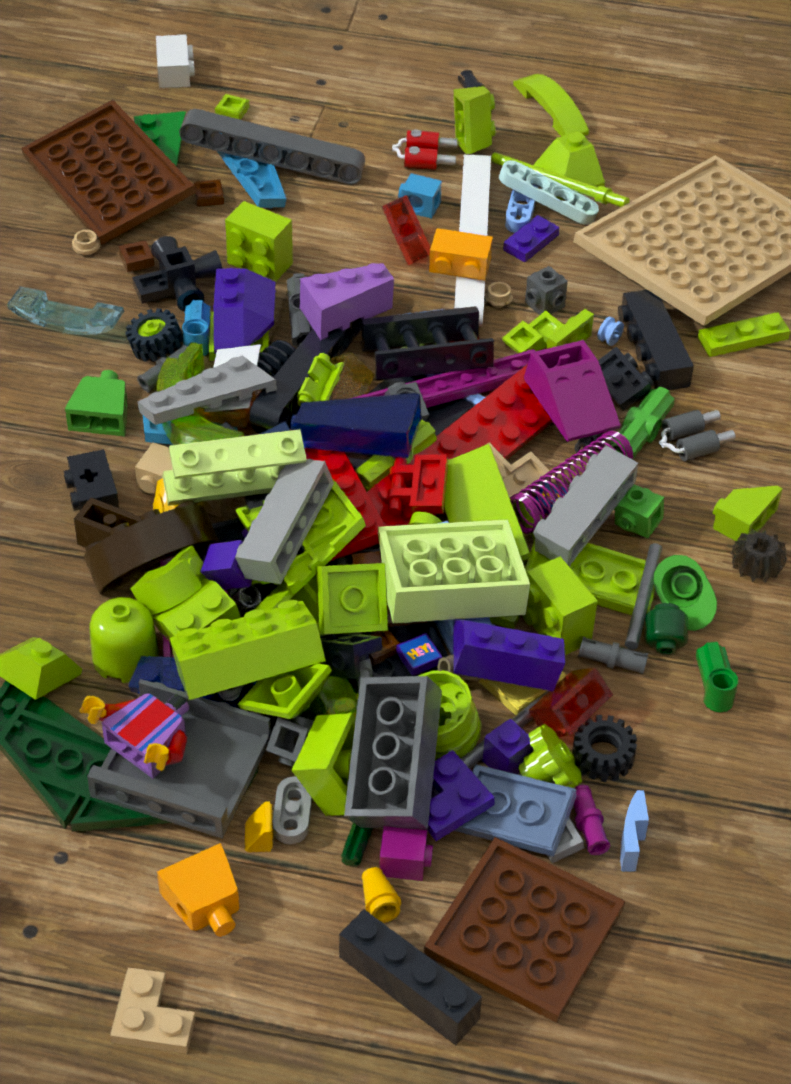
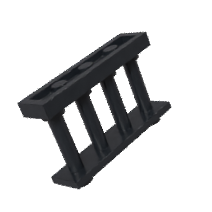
[362,306,494,380]

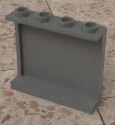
[87,679,271,839]

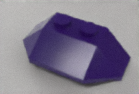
[214,268,276,354]

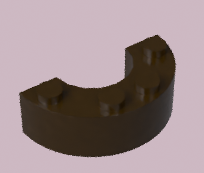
[84,500,219,595]

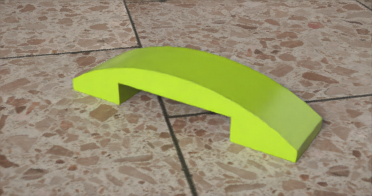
[513,74,589,136]

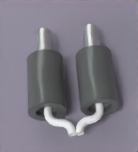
[659,410,736,461]

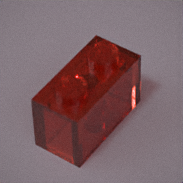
[382,195,431,265]
[528,667,613,737]

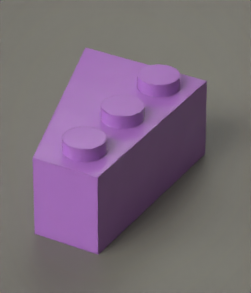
[300,263,394,340]

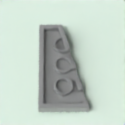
[138,355,277,425]

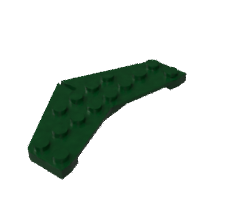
[0,680,259,832]

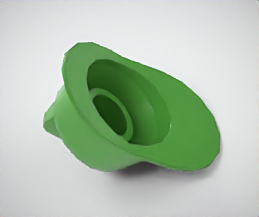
[653,555,717,631]

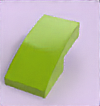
[502,311,564,353]

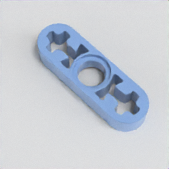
[505,184,539,233]

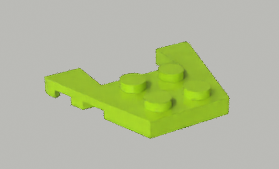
[235,479,366,595]

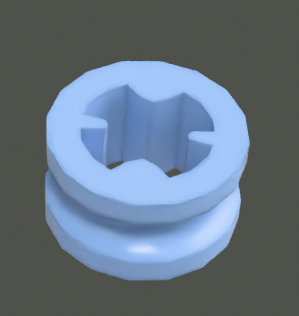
[597,316,624,346]

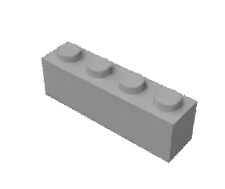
[533,445,638,566]
[235,459,334,584]

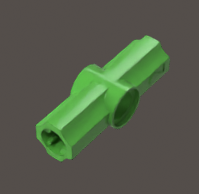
[610,387,675,460]

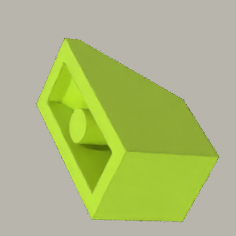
[713,486,782,546]

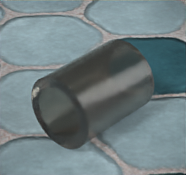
[231,585,261,613]

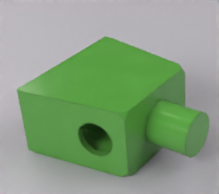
[65,370,128,437]

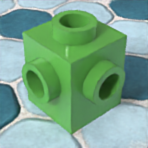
[614,484,664,539]

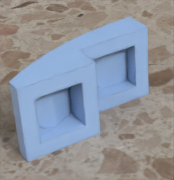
[620,790,649,872]

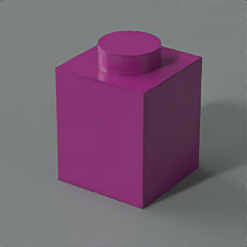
[379,826,433,881]

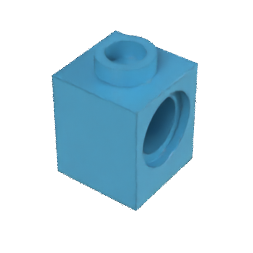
[398,173,442,219]

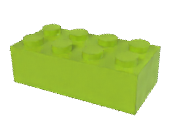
[169,600,326,700]

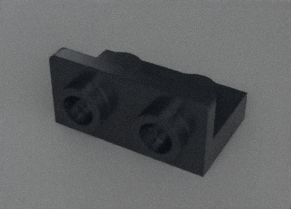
[598,347,655,411]
[318,633,382,679]

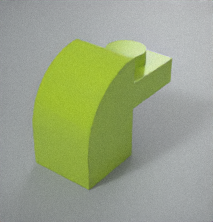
[131,545,205,615]

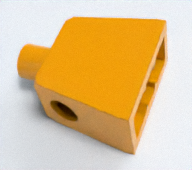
[157,843,240,937]

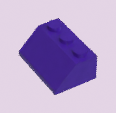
[453,620,565,691]

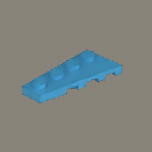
[217,132,286,208]

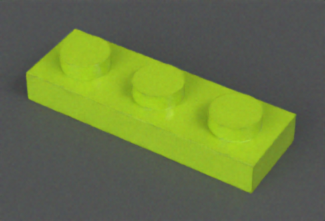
[698,312,790,357]

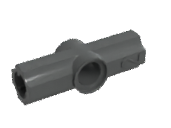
[287,273,313,348]

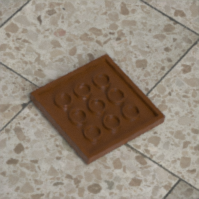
[423,837,625,1023]

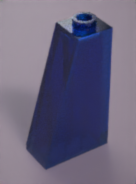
[291,393,422,458]

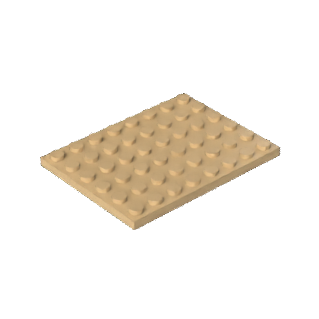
[573,155,791,326]

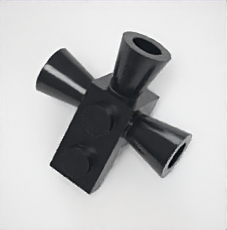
[132,236,222,312]

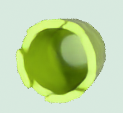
[89,597,159,683]

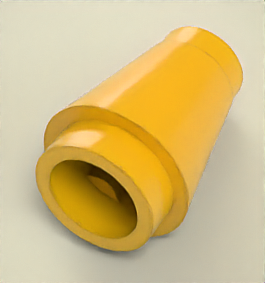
[362,867,401,923]

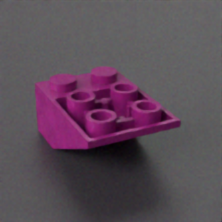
[524,340,621,442]

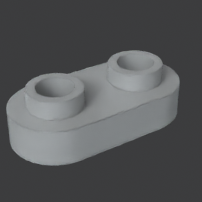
[273,777,312,844]

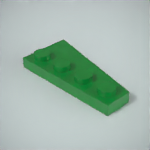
[133,111,186,168]

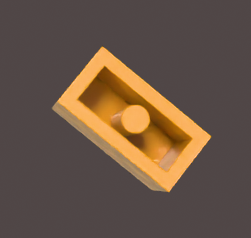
[429,228,493,281]

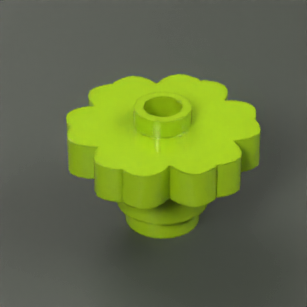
[519,724,582,788]

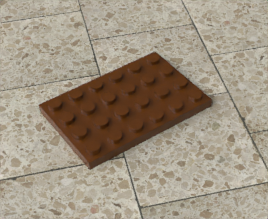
[21,100,196,245]

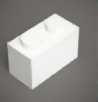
[156,35,195,88]

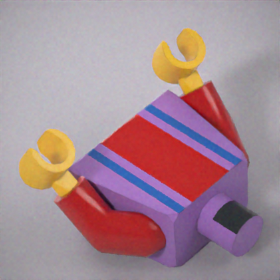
[79,694,189,779]

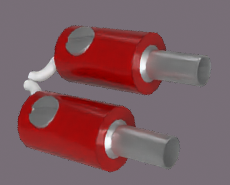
[392,129,457,169]

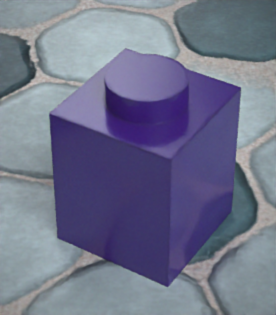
[200,540,253,590]
[482,718,533,774]

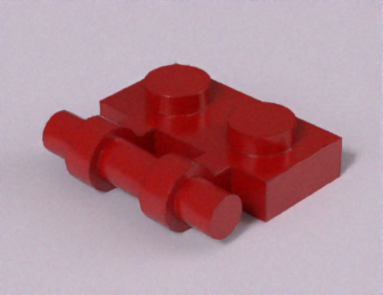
[386,454,449,516]

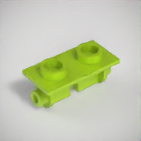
[297,353,345,416]

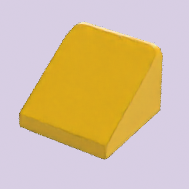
[245,801,273,852]

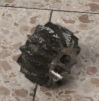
[731,529,787,583]

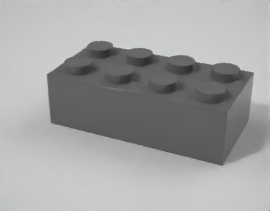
[344,676,442,829]

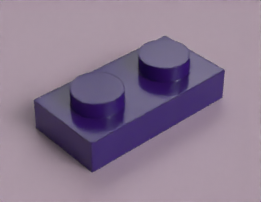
[503,215,560,263]

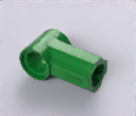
[696,642,738,713]

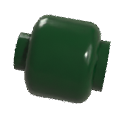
[645,603,688,655]

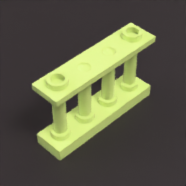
[162,429,307,506]

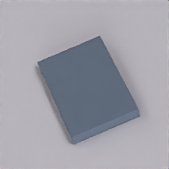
[454,764,577,857]

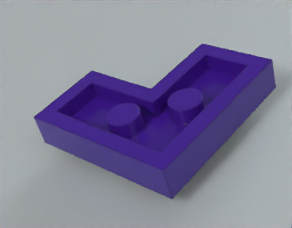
[426,750,495,841]

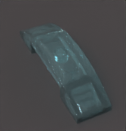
[7,286,124,335]

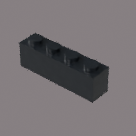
[618,289,694,390]
[339,909,482,1046]

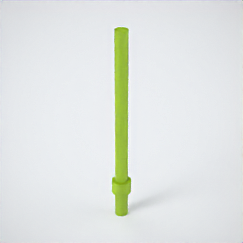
[491,152,629,207]

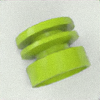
[418,671,482,760]

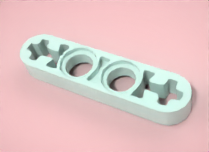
[499,161,599,225]

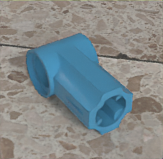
[182,300,211,358]

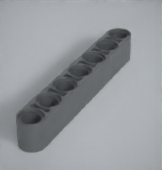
[179,109,365,184]

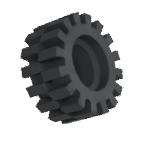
[572,715,637,782]

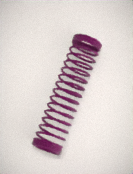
[510,431,633,534]

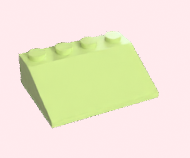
[378,520,530,623]

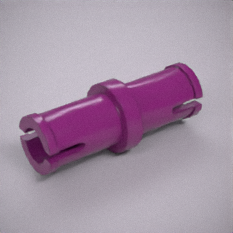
[573,785,611,855]

